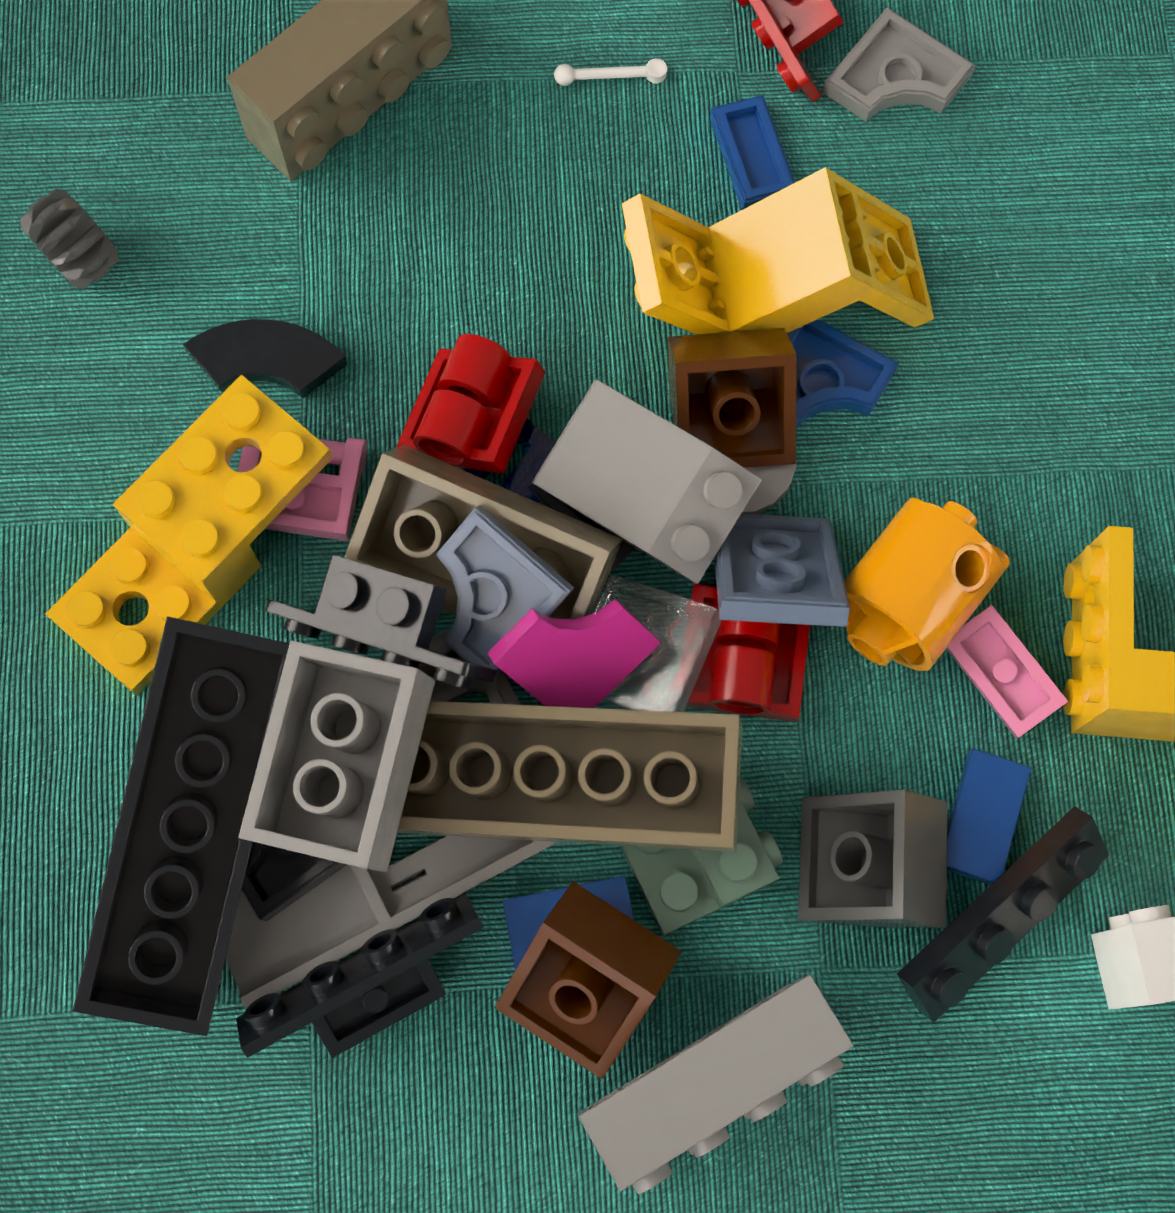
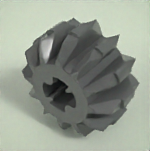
[20,188,119,289]

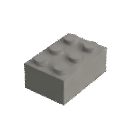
[238,641,435,872]

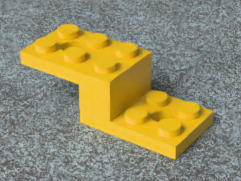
[45,375,333,696]

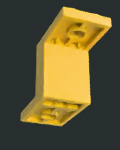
[622,167,934,335]
[1063,526,1175,742]

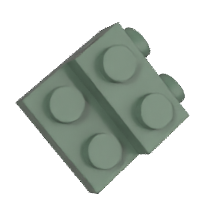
[619,775,783,936]

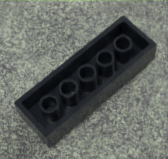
[72,616,290,1036]

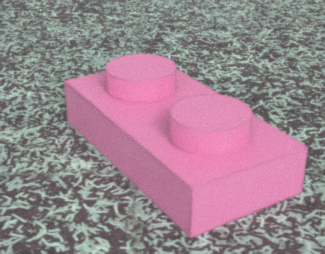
[946,605,1068,739]

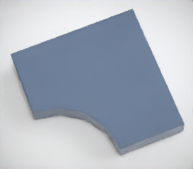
[436,505,574,683]

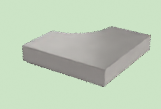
[822,7,976,122]

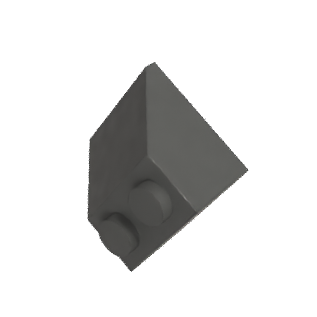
[798,790,948,928]

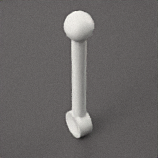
[554,58,667,86]

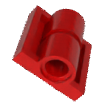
[396,334,546,474]
[676,584,810,723]

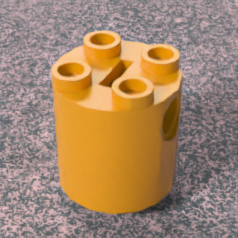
[844,497,1010,671]

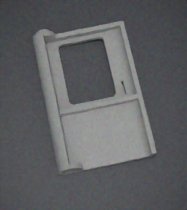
[225,627,557,1009]

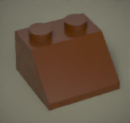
[668,328,796,468]
[494,881,682,1079]

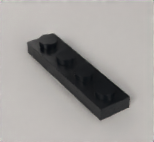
[897,806,1109,1023]

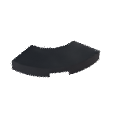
[183,319,347,398]

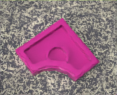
[487,599,661,708]

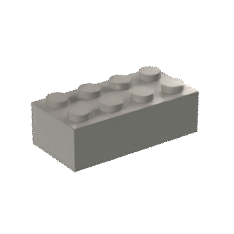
[577,975,853,1195]

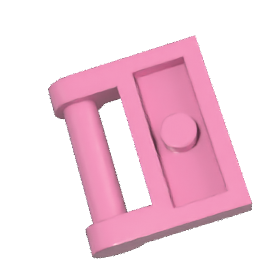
[238,437,367,541]

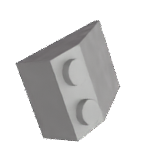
[532,380,762,584]

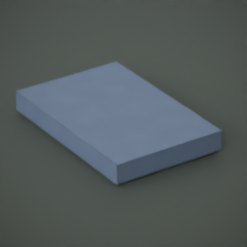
[714,514,850,627]

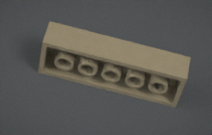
[397,701,743,852]

